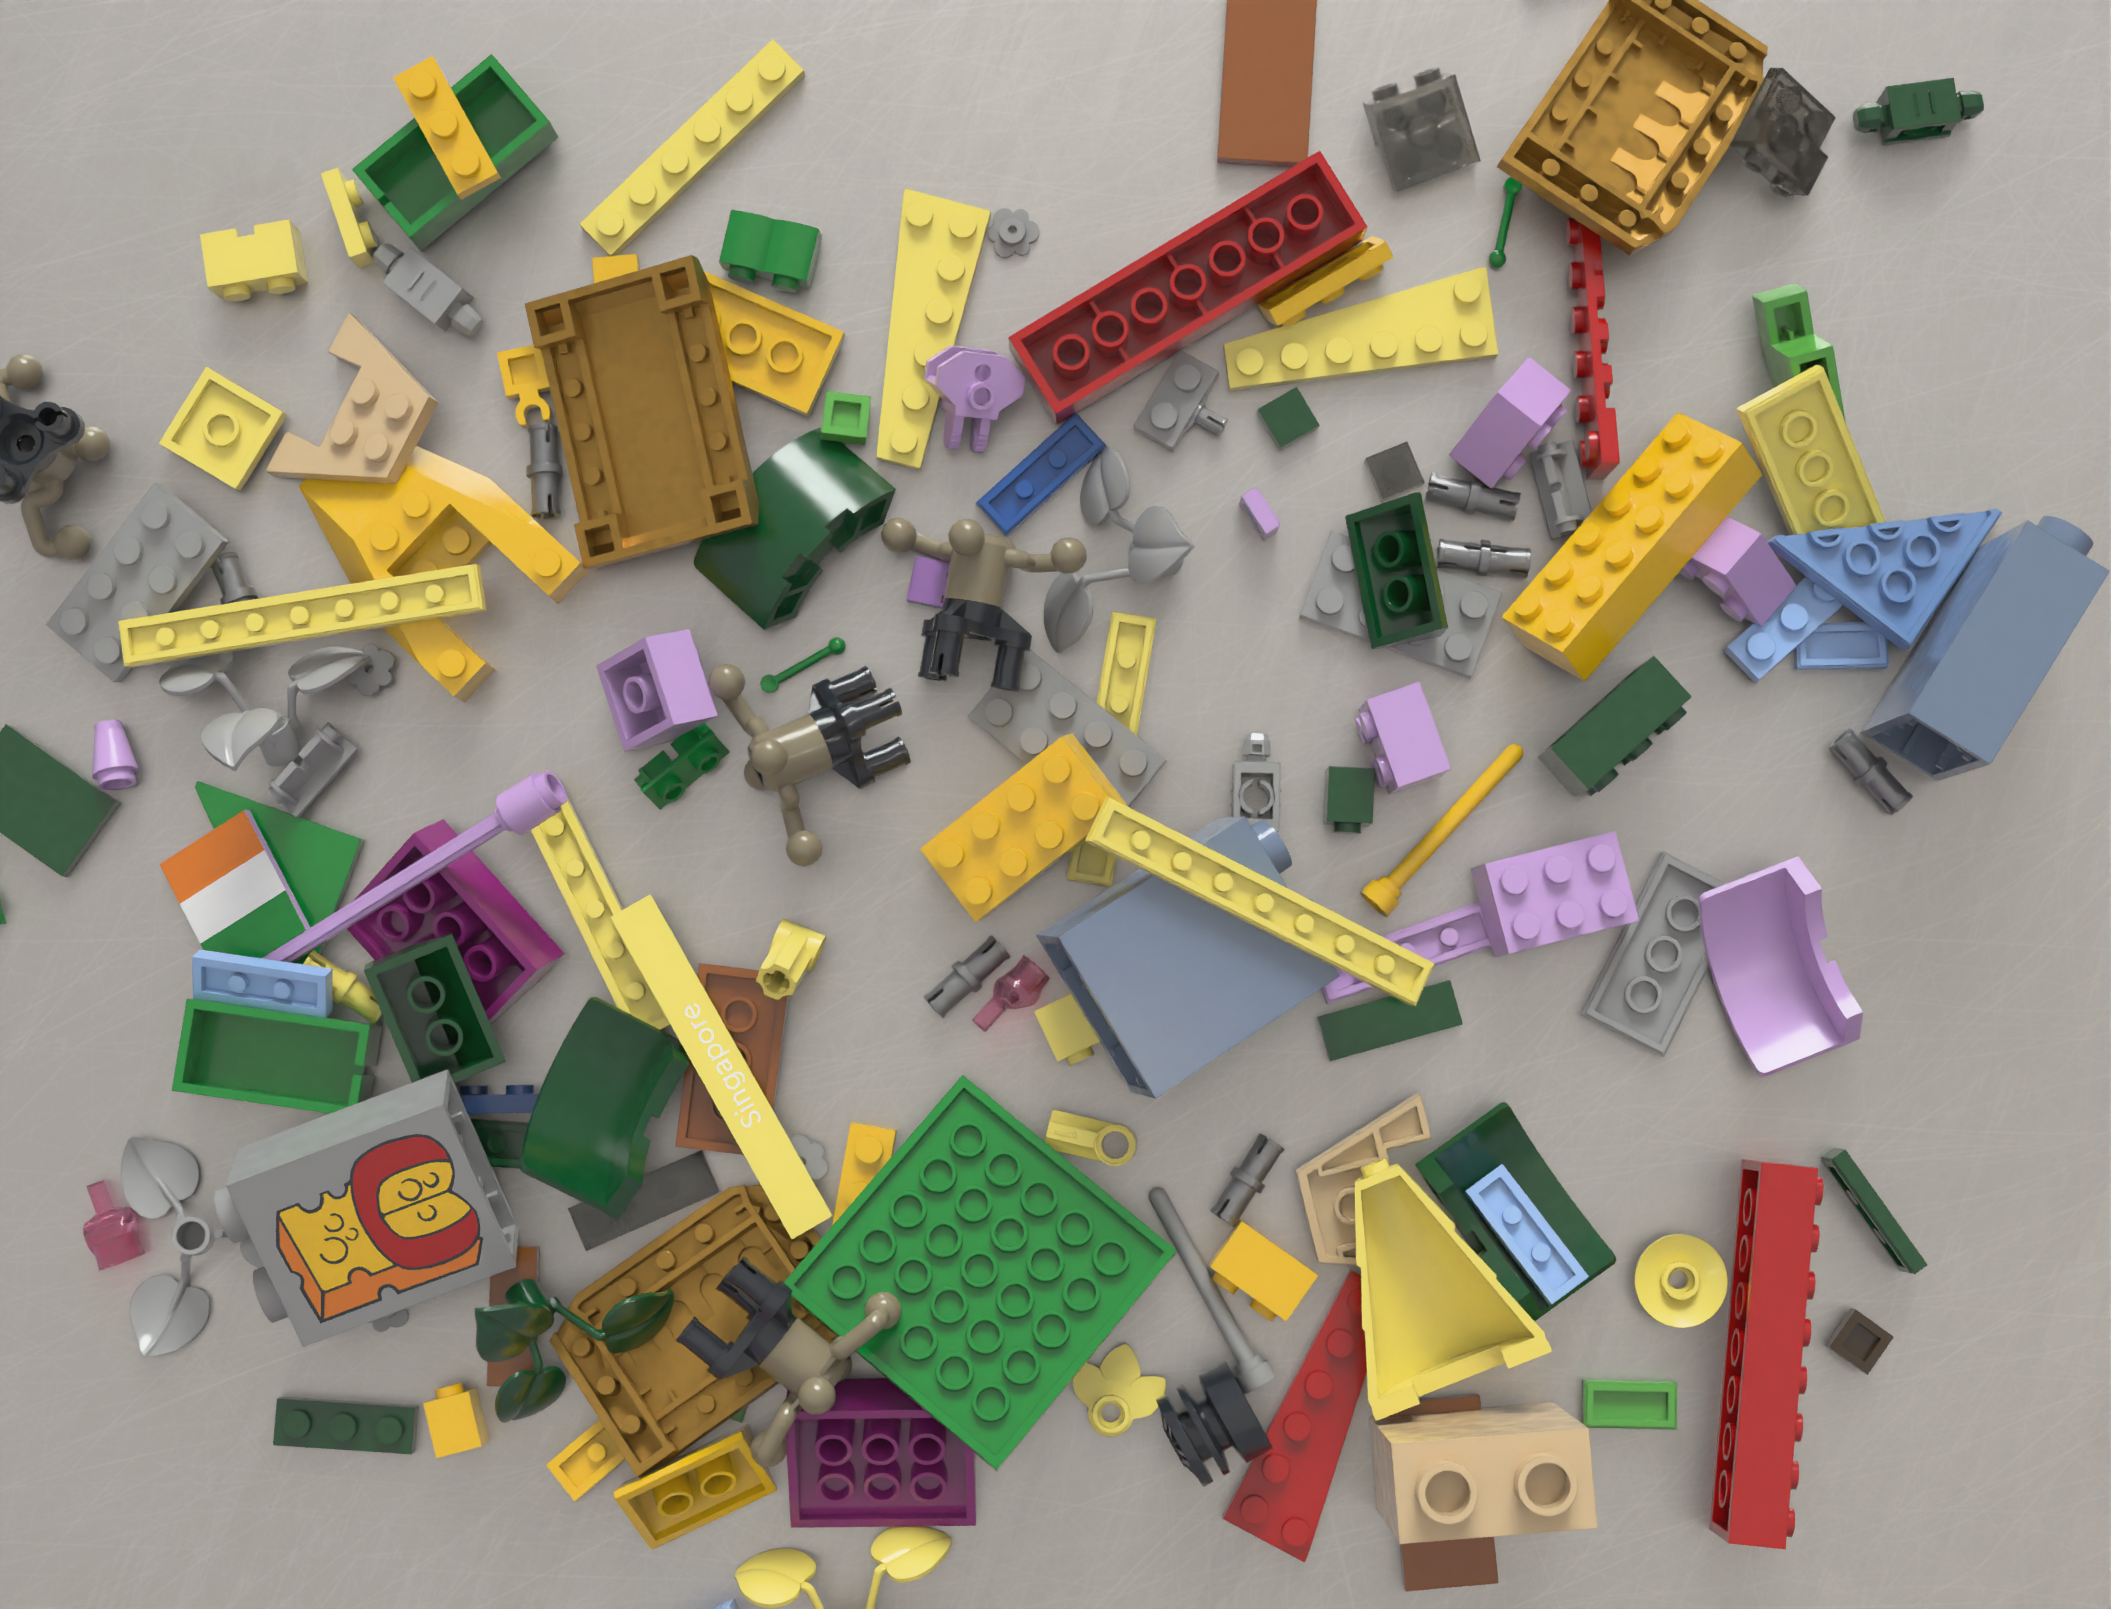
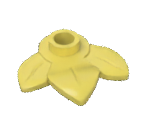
[1073,1344,1166,1437]

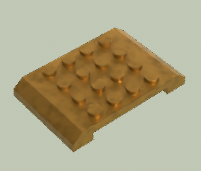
[525,255,759,570]

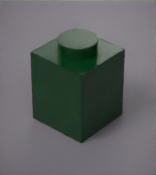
[1323,766,1375,834]

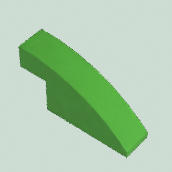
[1752,283,1846,422]

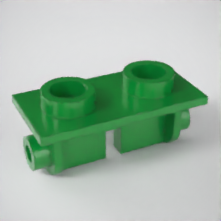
[634,723,730,810]

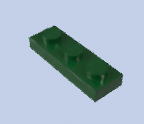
[273,1397,419,1454]

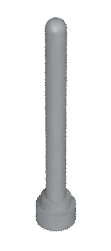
[1149,1187,1276,1394]

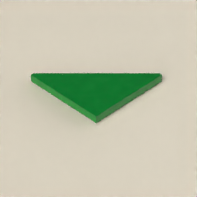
[195,781,364,964]

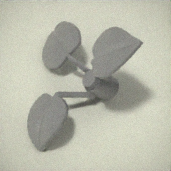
[1044,447,1195,654]
[159,646,372,771]
[121,1137,264,1357]

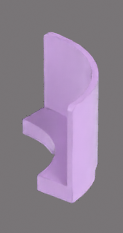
[1699,856,1863,1077]

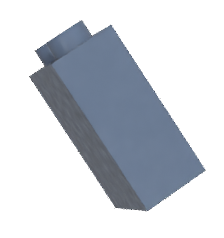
[1860,516,2110,781]
[1036,817,1340,1099]

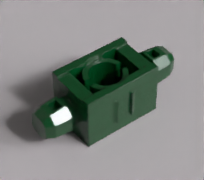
[1853,78,1984,145]

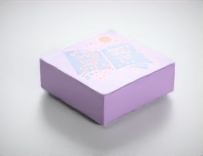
[1239,488,1280,541]

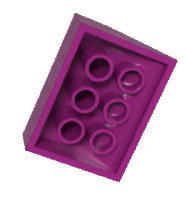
[347,819,565,1025]
[786,1378,976,1528]

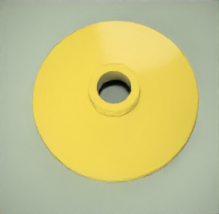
[1634,1234,1728,1328]

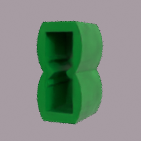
[719,210,822,293]

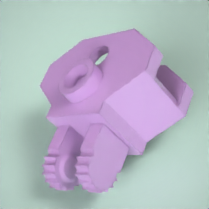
[924,345,1026,452]

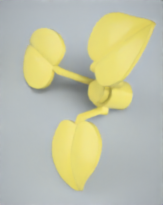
[734,1526,952,1609]

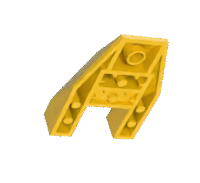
[299,446,588,703]

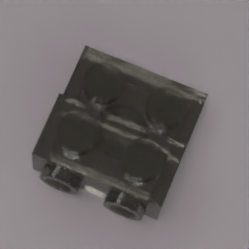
[1363,67,1481,192]
[1729,67,1836,198]

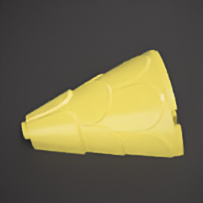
[1355,1158,1552,1421]

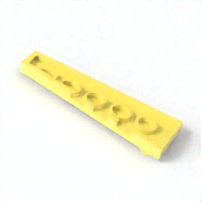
[876,188,991,472]
[1223,267,1498,392]

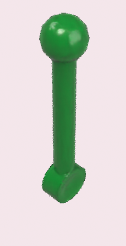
[1489,177,1522,268]
[760,637,846,693]

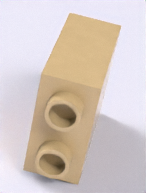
[1369,1402,1598,1544]

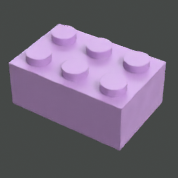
[1471,831,1640,957]

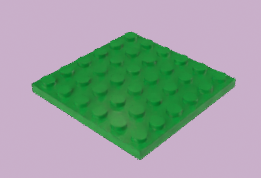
[783,1075,1177,1471]

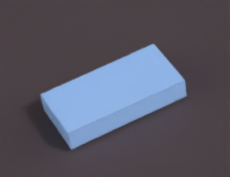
[1794,622,1889,670]

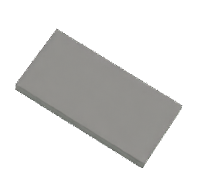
[1580,852,1726,1057]

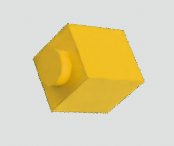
[423,1382,490,1458]

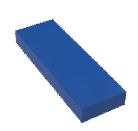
[976,412,1106,537]

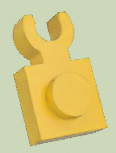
[497,345,553,428]

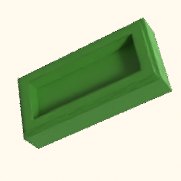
[1582,1379,1677,1430]

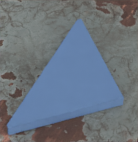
[1767,509,2002,651]

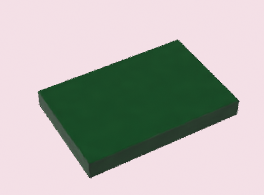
[0,724,120,877]

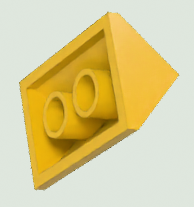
[613,1424,777,1550]

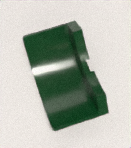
[694,428,896,630]
[520,997,689,1219]
[1415,1102,1616,1321]

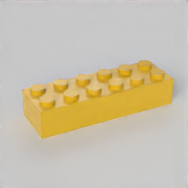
[1502,412,1762,682]

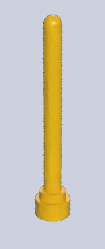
[1360,744,1523,917]

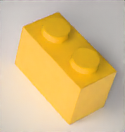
[1208,1219,1318,1322]

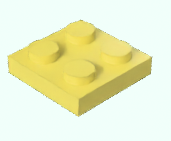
[159,367,287,492]

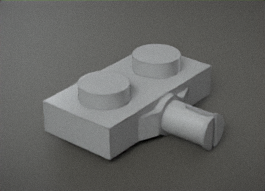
[1133,350,1228,452]

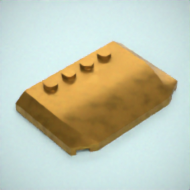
[1497,0,1768,256]
[549,1184,837,1478]

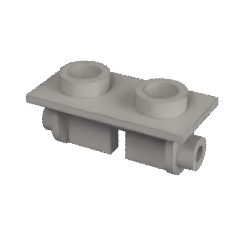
[1529,439,1592,540]
[266,722,358,818]

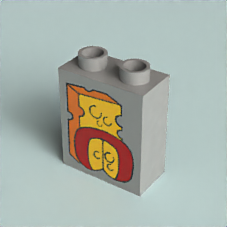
[214,1069,519,1347]

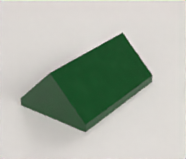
[1345,492,1448,649]

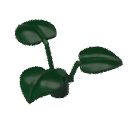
[475,1278,674,1423]

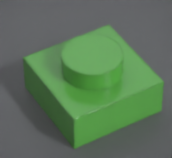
[821,391,871,445]

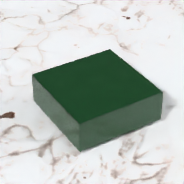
[1257,387,1320,450]

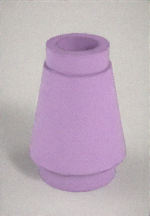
[92,720,139,790]

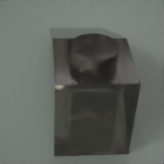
[568,1150,720,1251]

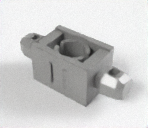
[372,243,483,336]
[1230,733,1281,833]

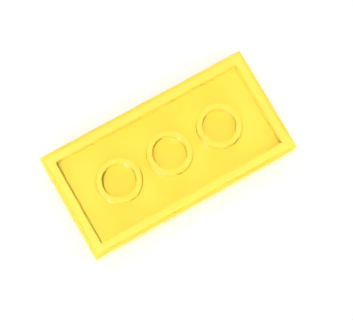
[1736,365,1886,535]

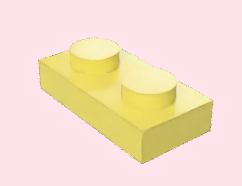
[321,168,378,269]

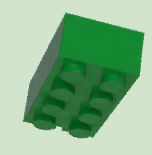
[352,54,558,251]
[172,998,382,1114]

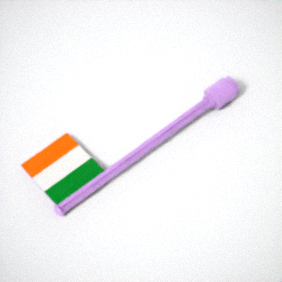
[159,770,568,963]

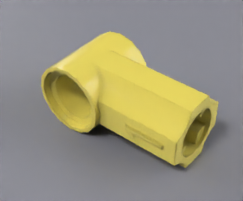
[756,918,826,1000]
[1045,1109,1138,1166]

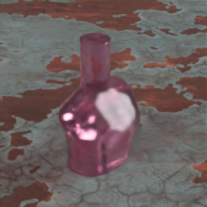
[972,955,1050,1032]
[83,1180,145,1271]

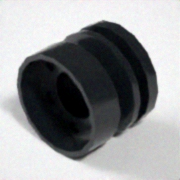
[1156,1361,1273,1487]

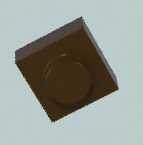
[1825,1308,1894,1375]

